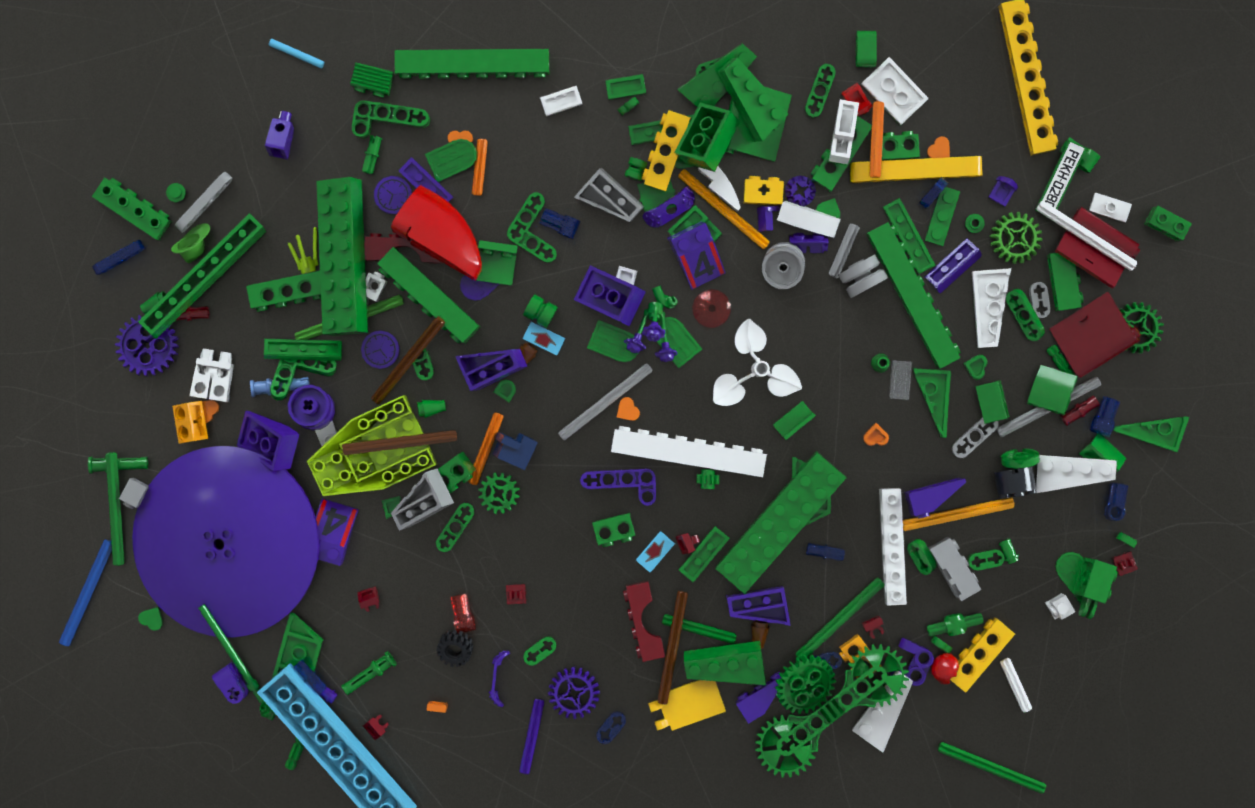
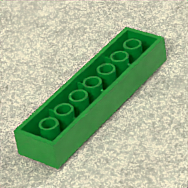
[317,177,368,336]
[715,451,846,594]

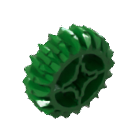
[1119,302,1164,354]

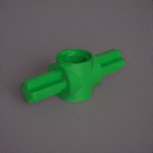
[927,613,983,636]

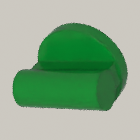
[260,701,276,721]

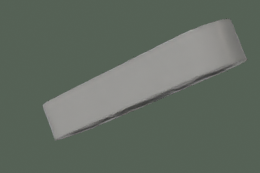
[951,417,998,458]

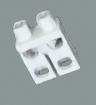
[190,349,234,402]

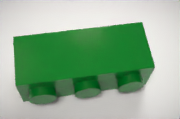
[1047,253,1083,311]

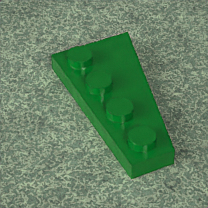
[677,43,757,107]

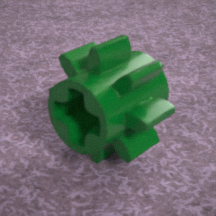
[696,469,720,489]

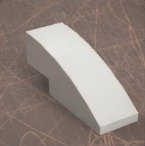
[829,99,859,165]
[698,167,741,212]
[777,201,841,238]

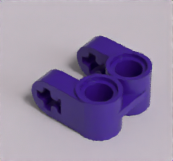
[887,638,934,686]
[212,662,249,704]

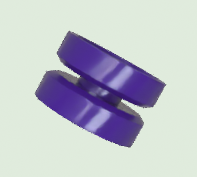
[288,385,335,431]

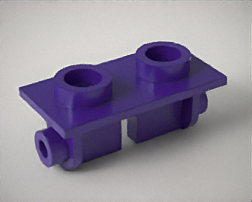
[789,233,829,253]

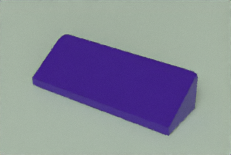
[924,239,982,293]

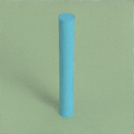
[269,39,324,69]

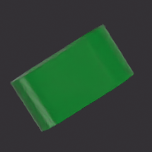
[856,31,877,67]
[413,348,435,380]

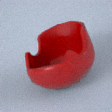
[931,653,959,684]

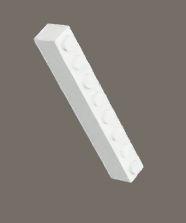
[611,426,767,477]

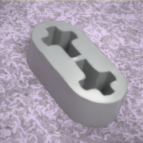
[1029,282,1050,318]

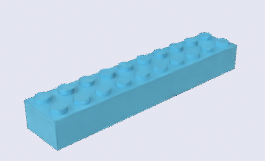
[257,663,417,808]

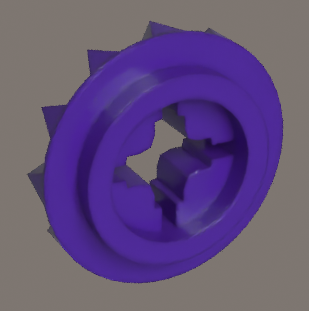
[785,176,816,206]

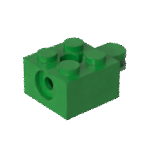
[1073,557,1118,619]

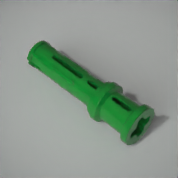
[88,457,148,474]
[341,651,397,695]

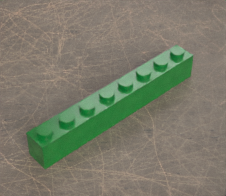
[395,49,550,79]
[138,213,266,339]
[866,222,961,369]

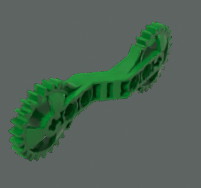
[755,644,909,778]

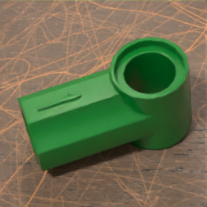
[1059,137,1100,173]

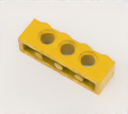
[642,110,690,192]
[950,617,1015,693]

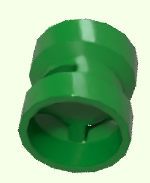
[624,157,648,181]

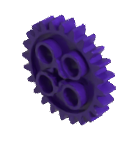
[115,315,179,377]

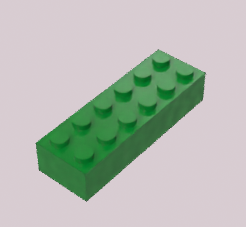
[377,247,481,344]

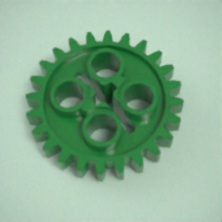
[775,655,836,714]

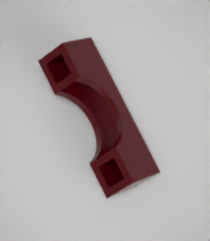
[364,233,443,264]
[623,580,665,662]

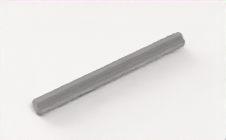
[558,363,652,440]
[997,377,1101,437]

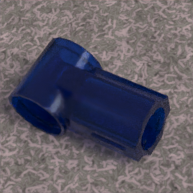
[539,208,581,239]
[1090,396,1120,437]
[1104,483,1128,521]

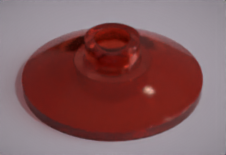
[692,289,731,328]

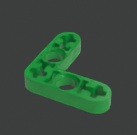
[507,192,557,263]
[270,359,336,401]

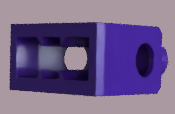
[265,111,294,160]

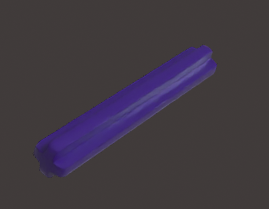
[519,699,544,774]

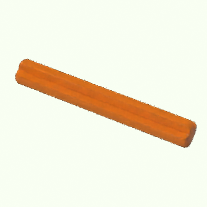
[869,101,885,178]
[468,413,503,485]

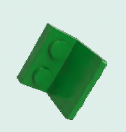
[476,240,518,286]

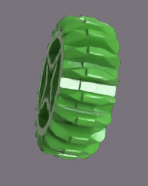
[990,212,1043,264]

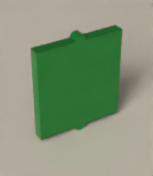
[637,179,676,212]

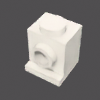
[366,271,388,302]
[1045,593,1075,619]

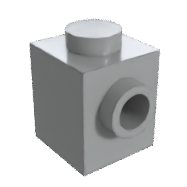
[119,478,149,509]

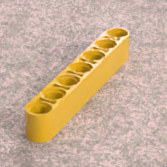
[850,156,983,183]

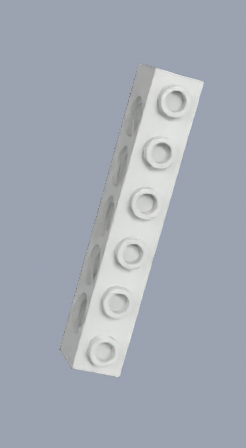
[879,488,907,605]

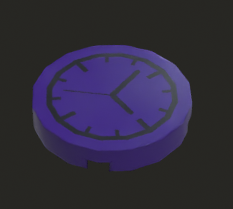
[374,176,412,214]
[361,330,400,369]

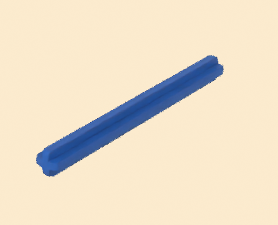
[59,539,112,646]

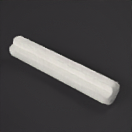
[1000,658,1032,712]

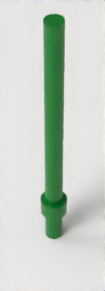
[198,604,264,703]

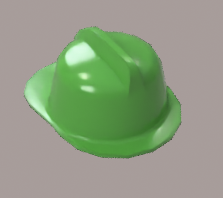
[171,223,210,263]

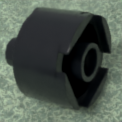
[994,467,1037,499]

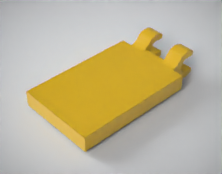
[648,680,726,731]

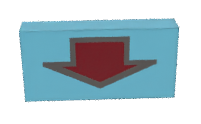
[523,322,565,355]
[636,531,675,572]

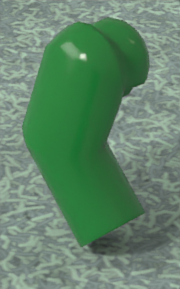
[652,285,678,309]

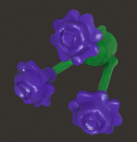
[624,302,678,362]

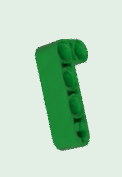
[352,101,430,139]

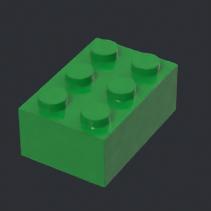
[674,103,740,172]

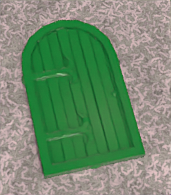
[425,139,477,182]
[657,317,702,368]
[587,320,638,362]
[1055,552,1084,603]

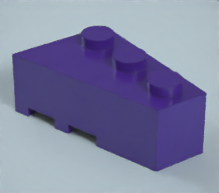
[455,349,528,391]
[726,586,791,626]

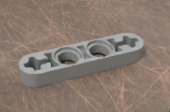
[175,172,233,233]

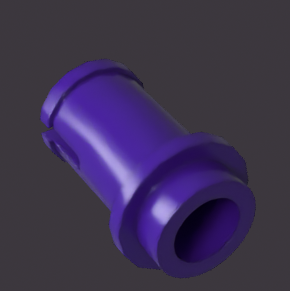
[313,681,338,704]

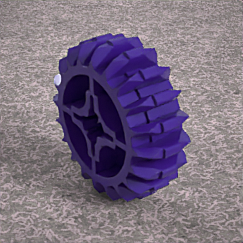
[548,667,600,719]

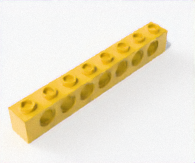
[998,0,1058,156]

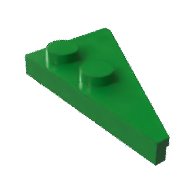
[913,368,951,438]
[1112,416,1189,452]

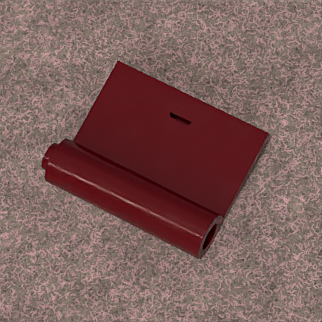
[1055,207,1140,289]
[1050,292,1141,378]

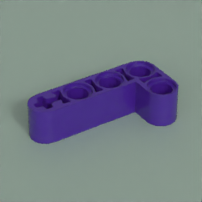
[580,468,656,506]

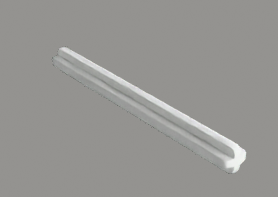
[1037,201,1137,271]

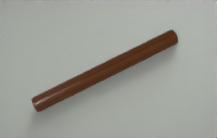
[371,316,445,404]
[342,430,457,455]
[657,591,688,705]

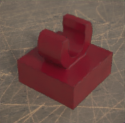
[675,533,700,555]
[1112,551,1138,576]
[506,584,526,605]
[357,586,379,612]
[861,615,884,638]
[363,715,389,740]

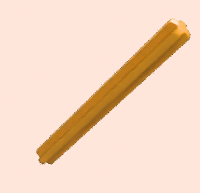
[678,169,770,249]
[903,497,1014,531]

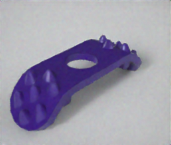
[643,186,695,227]
[489,650,510,707]

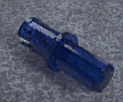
[806,543,845,561]
[293,659,327,694]

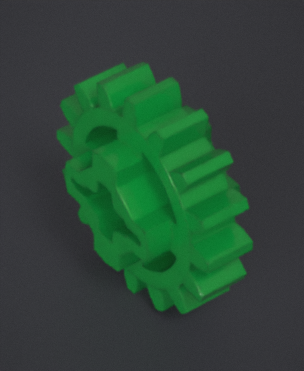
[478,472,520,514]

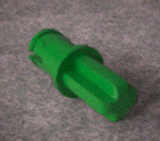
[362,135,382,174]

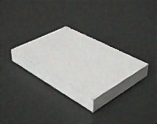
[861,57,929,125]

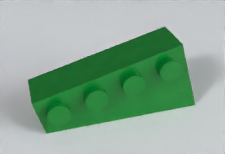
[717,57,788,142]
[684,641,766,685]

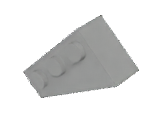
[574,168,645,222]
[391,469,454,531]
[928,537,981,601]

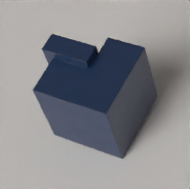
[492,432,538,470]

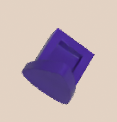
[988,176,1018,207]
[757,206,781,232]

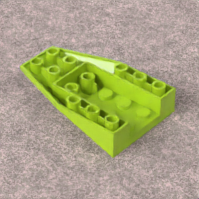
[307,395,438,496]

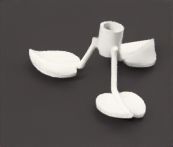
[713,319,802,406]

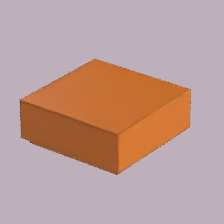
[427,701,448,713]

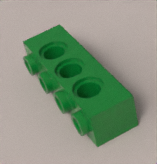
[811,116,872,192]
[246,271,321,312]

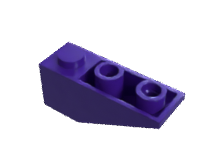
[736,672,784,724]

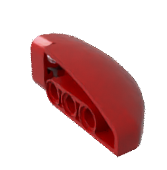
[391,185,482,281]

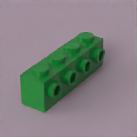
[92,177,172,241]

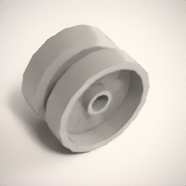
[762,242,805,289]
[838,254,888,298]

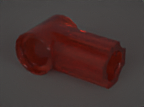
[451,594,476,633]

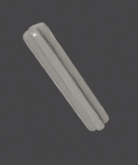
[829,224,860,278]

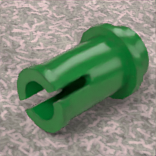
[999,539,1019,564]

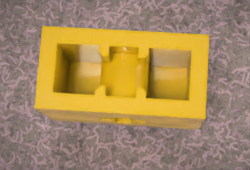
[743,176,784,206]

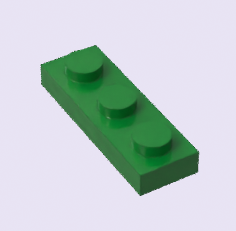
[924,186,960,247]
[678,526,730,582]

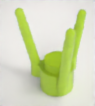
[288,227,319,274]

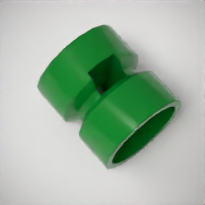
[523,294,558,328]

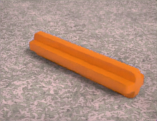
[472,139,488,196]

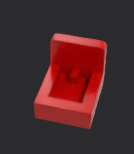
[841,83,873,116]

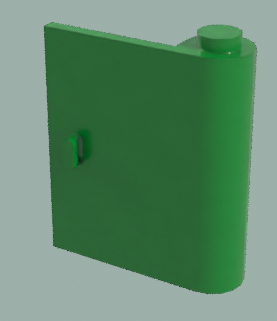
[725,87,792,162]

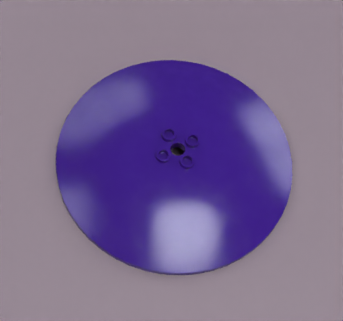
[132,446,319,637]

